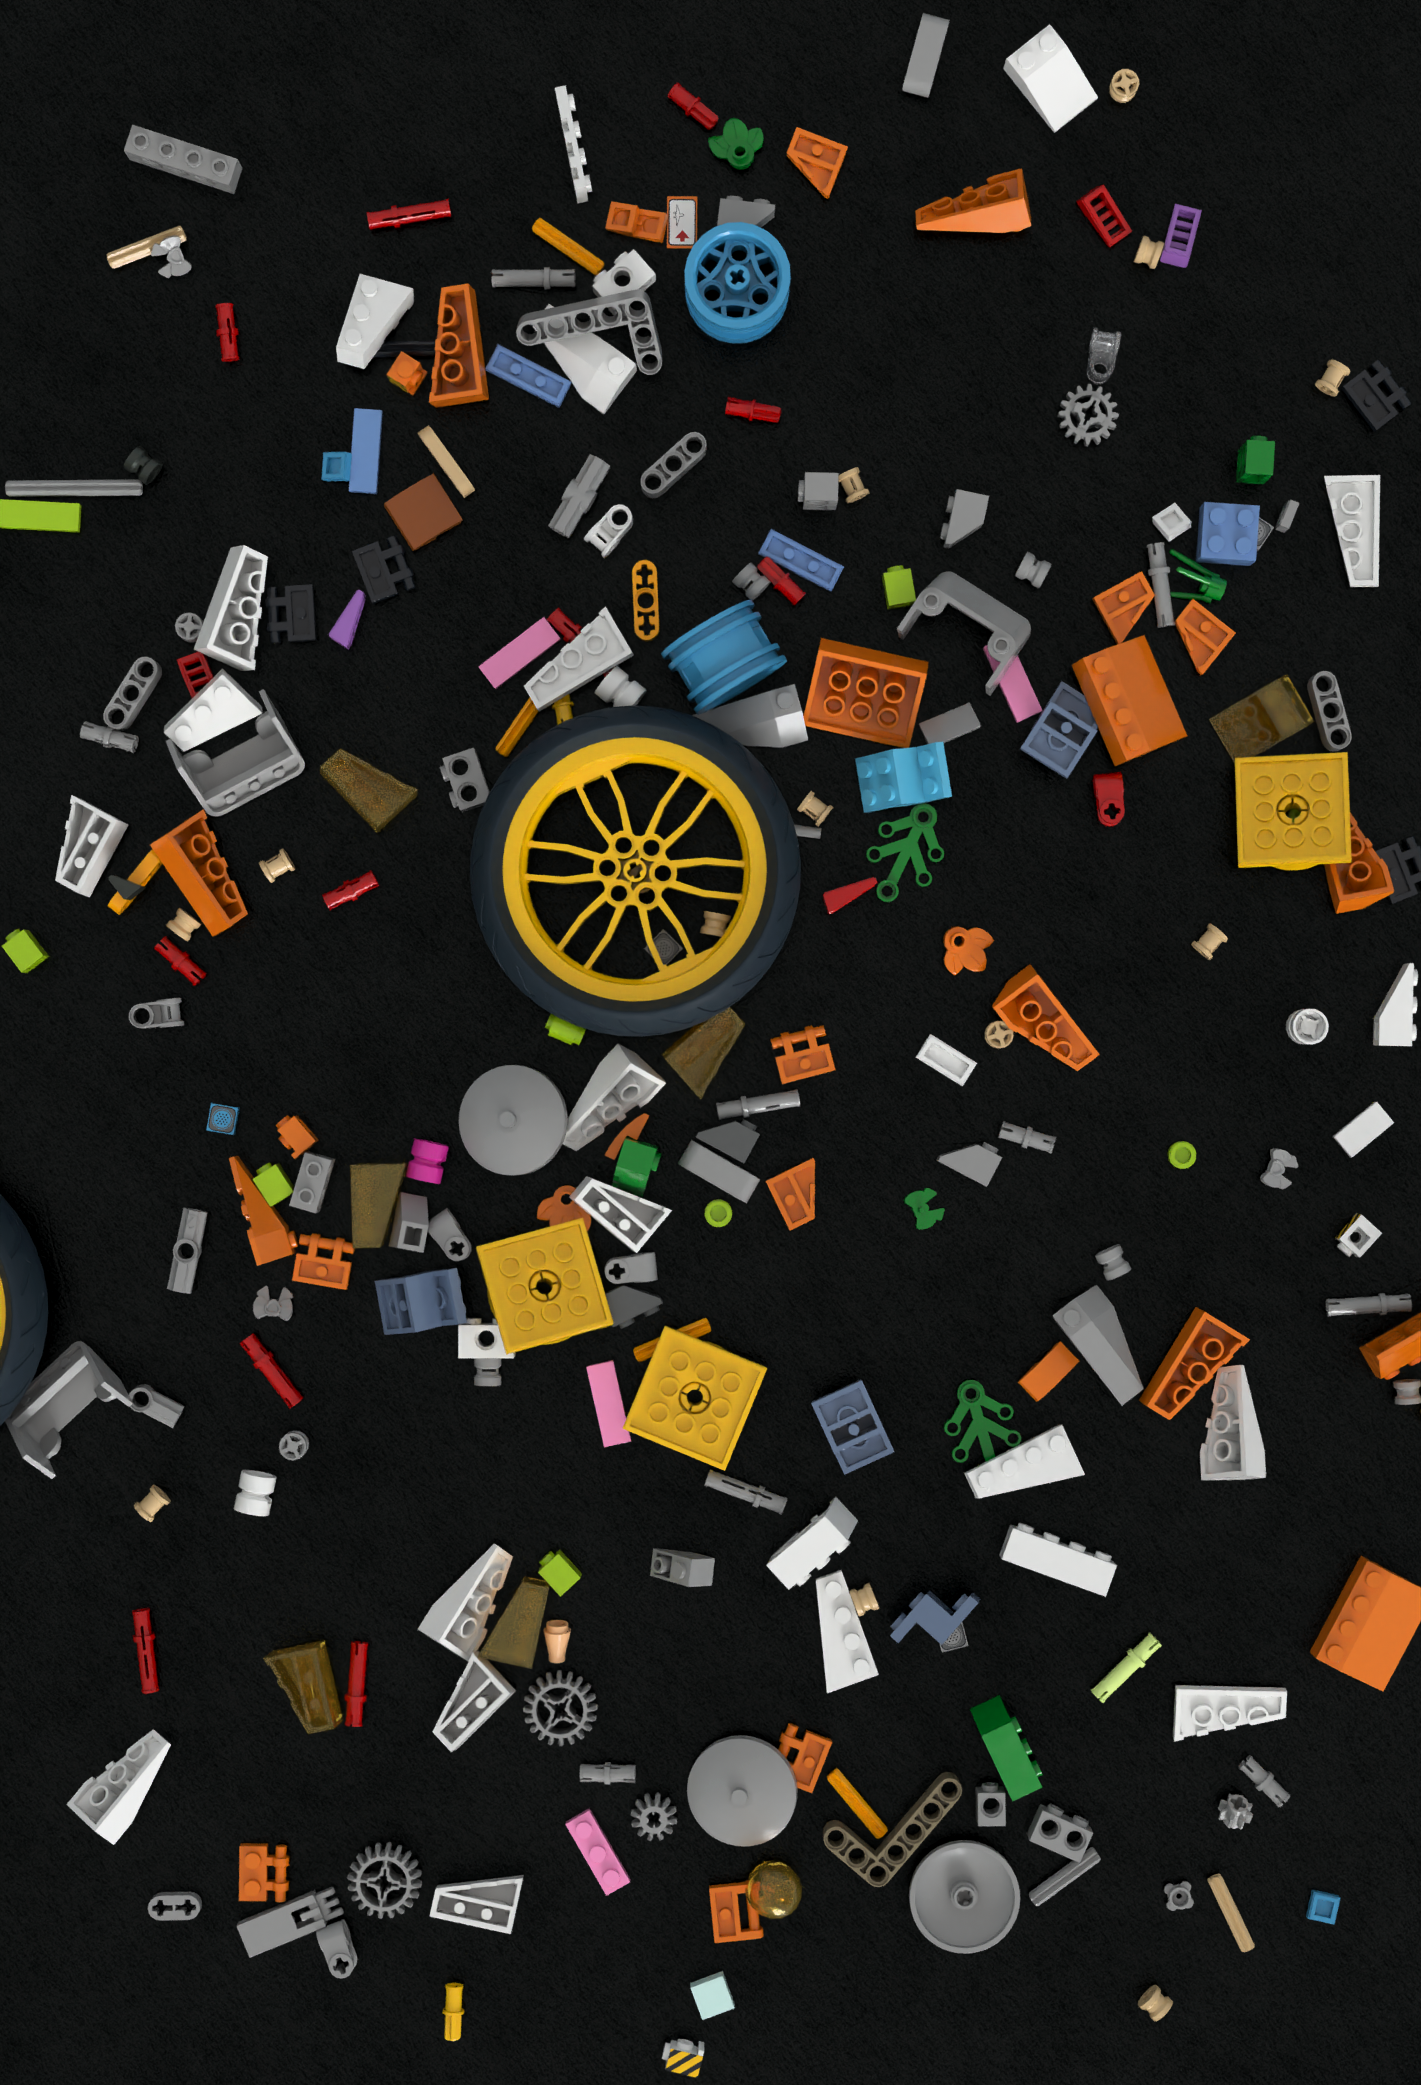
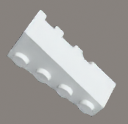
[194,545,268,671]

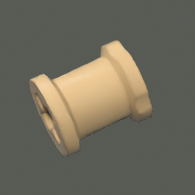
[1315,359,1351,397]
[838,467,870,503]
[797,791,833,827]
[259,848,295,883]
[1191,923,1228,960]
[134,1485,171,1522]

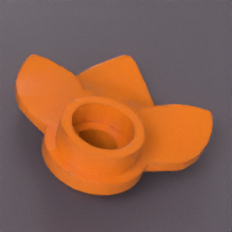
[943,926,994,975]
[537,1185,591,1231]

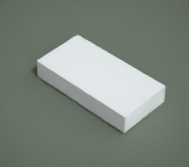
[916,1034,977,1086]
[1333,1101,1394,1158]

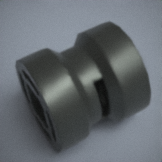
[123,446,163,485]

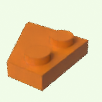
[786,127,848,199]
[1174,599,1236,675]
[766,1158,815,1231]

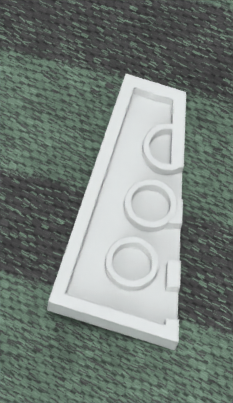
[555,85,592,203]
[1324,475,1380,587]
[524,606,634,711]
[964,1425,1085,1498]
[816,1570,879,1693]
[1173,1685,1287,1742]

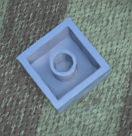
[1196,502,1260,566]

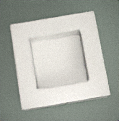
[1152,503,1191,542]

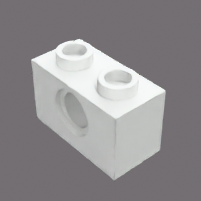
[592,249,656,315]
[458,1318,515,1358]

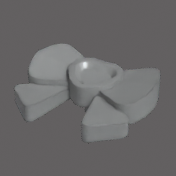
[151,235,192,278]
[1260,1148,1298,1189]
[253,1286,293,1321]

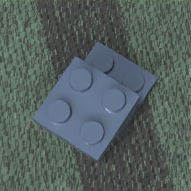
[1020,681,1098,779]
[375,1268,467,1335]
[811,1379,894,1475]
[890,1591,981,1645]

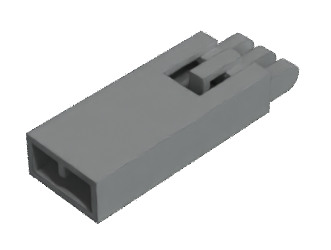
[237,1887,344,1958]

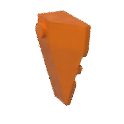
[915,168,1031,233]
[1324,813,1394,914]
[992,964,1100,1071]
[229,1156,298,1266]

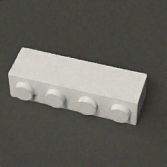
[999,1523,1117,1597]

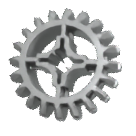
[523,1670,598,1746]
[347,1842,422,1919]

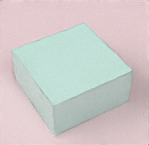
[690,1971,735,2020]

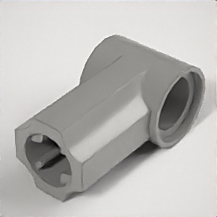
[129,1384,185,1428]

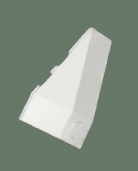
[533,304,637,415]
[418,1544,513,1662]

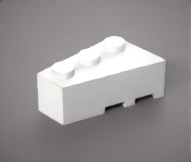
[336,274,414,369]
[164,668,263,751]
[55,795,128,897]
[569,1176,672,1253]
[766,1497,858,1590]
[432,1651,516,1752]
[430,1875,524,1934]

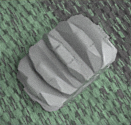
[631,1793,677,1841]

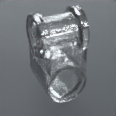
[1087,327,1121,384]

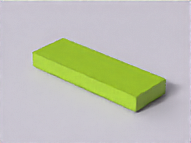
[0,499,81,533]

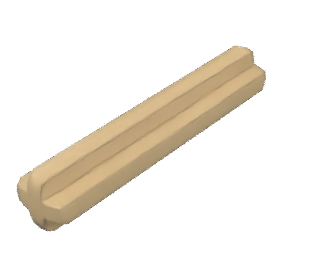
[107,226,186,269]
[1208,1873,1255,1952]

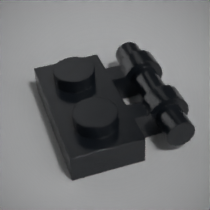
[1341,359,1412,432]
[352,535,416,604]
[264,584,317,644]
[1375,836,1421,904]

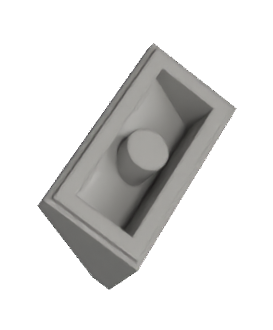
[919,702,981,744]

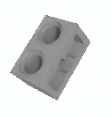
[798,472,839,510]
[440,748,490,812]
[289,1151,335,1213]
[1027,1804,1093,1863]

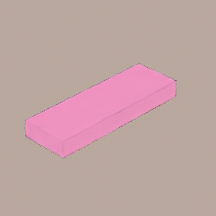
[479,617,561,690]
[983,645,1043,723]
[586,1360,631,1447]

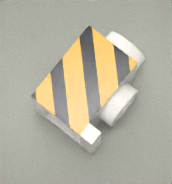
[1335,1213,1382,1258]
[662,2039,704,2078]

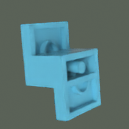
[855,742,952,813]

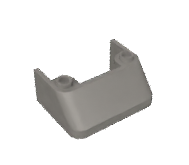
[897,571,1031,696]
[166,689,305,817]
[5,1341,133,1479]

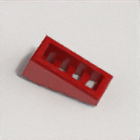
[1076,184,1132,247]
[177,652,214,698]
[822,877,877,915]

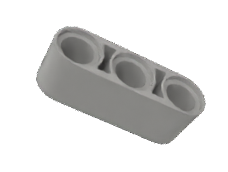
[902,13,950,98]
[641,432,707,498]
[103,657,162,731]
[1307,671,1352,751]
[678,1140,761,1203]

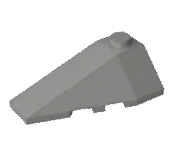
[692,684,808,748]
[1053,1285,1144,1406]

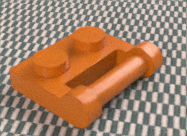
[709,1880,764,1943]

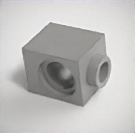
[975,1782,1006,1826]

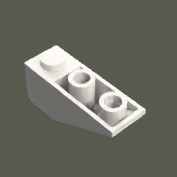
[1373,963,1418,1046]

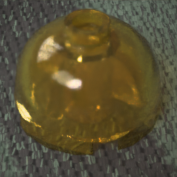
[745,1861,802,1919]

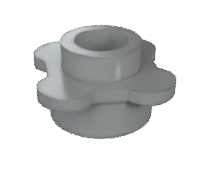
[1164,1881,1194,1911]

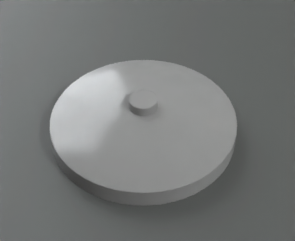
[459,1065,568,1176]
[687,1735,798,1846]
[909,1840,1020,1954]

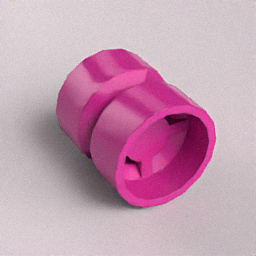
[406,1138,449,1184]

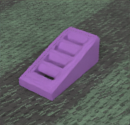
[1160,204,1202,268]
[329,590,366,650]

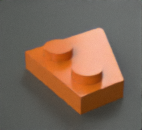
[1092,571,1155,644]

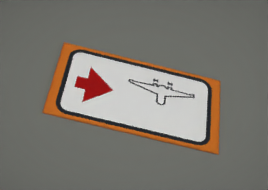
[667,196,697,249]

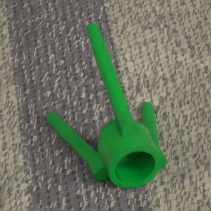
[1169,549,1227,604]

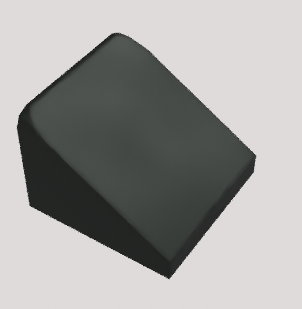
[108,875,146,900]

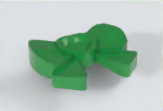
[904,1188,944,1230]

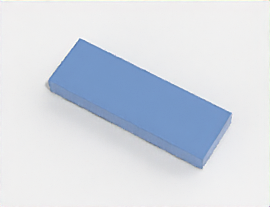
[485,344,572,408]
[349,408,383,494]
[758,529,844,592]

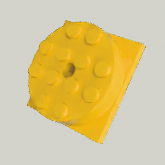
[1235,752,1352,870]
[476,1218,614,1355]
[622,1325,767,1471]

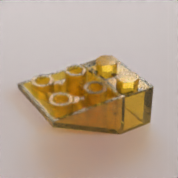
[1209,674,1314,764]

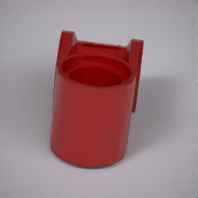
[1093,772,1125,827]

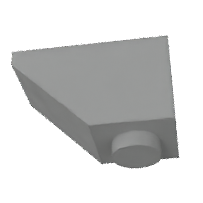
[936,1142,1002,1187]

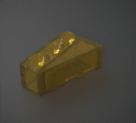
[320,748,418,833]
[661,1007,745,1099]
[350,1162,409,1248]
[478,1576,550,1669]
[263,1640,343,1734]

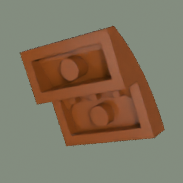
[384,473,463,551]

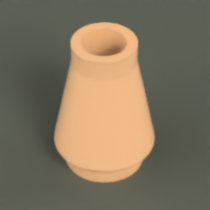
[543,1620,571,1663]

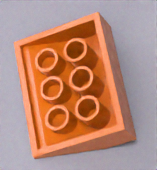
[1072,635,1187,766]
[803,638,929,748]
[1359,1312,1421,1380]
[1310,1556,1421,1691]

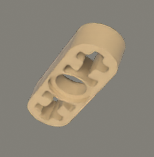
[418,425,475,498]

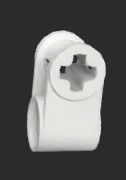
[584,504,633,558]

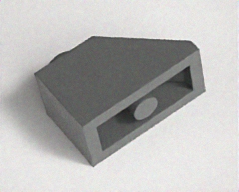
[696,1119,760,1163]

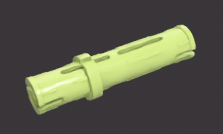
[1091,1632,1162,1703]

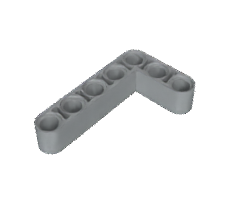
[516,290,662,375]

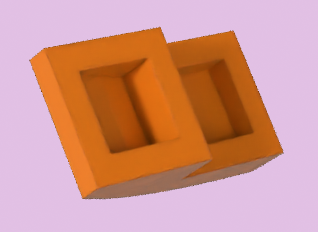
[605,202,669,243]
[605,1113,650,1160]
[1018,1341,1079,1402]

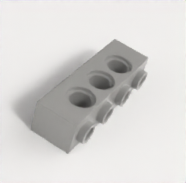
[124,125,242,194]

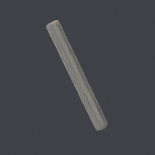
[5,479,143,497]

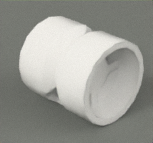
[595,666,647,707]
[1286,1009,1329,1044]
[234,1470,277,1516]

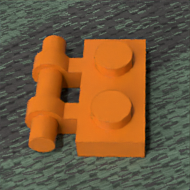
[770,1025,835,1084]
[292,1233,355,1290]
[778,1723,832,1793]
[239,1843,289,1902]

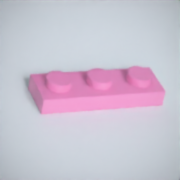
[565,1808,631,1896]

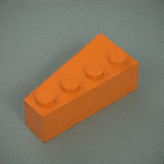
[429,283,489,408]
[150,809,248,936]
[1139,1307,1250,1420]

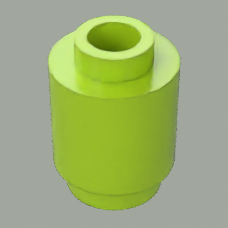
[545,1014,586,1045]

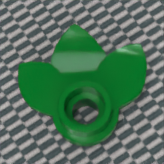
[708,118,764,170]

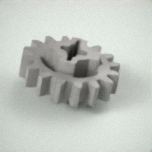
[1058,384,1119,446]

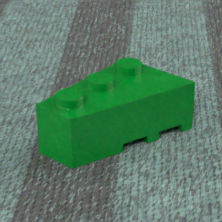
[612,1137,662,1198]
[970,1695,1043,1802]

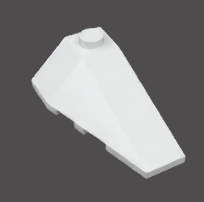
[563,1044,666,1151]
[1200,1365,1266,1480]
[66,1729,171,1845]

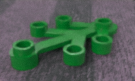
[866,803,944,902]
[944,1380,1021,1463]

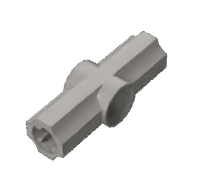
[548,454,610,538]
[167,1208,208,1294]

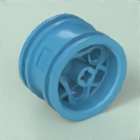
[684,222,791,344]
[661,600,787,715]

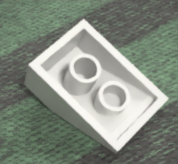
[1003,24,1098,133]

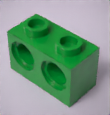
[1236,436,1275,484]

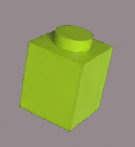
[882,565,916,609]
[2,929,49,973]
[252,1162,294,1207]
[538,1549,582,1597]

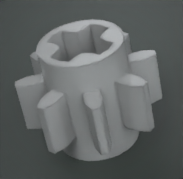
[1218,1794,1253,1830]

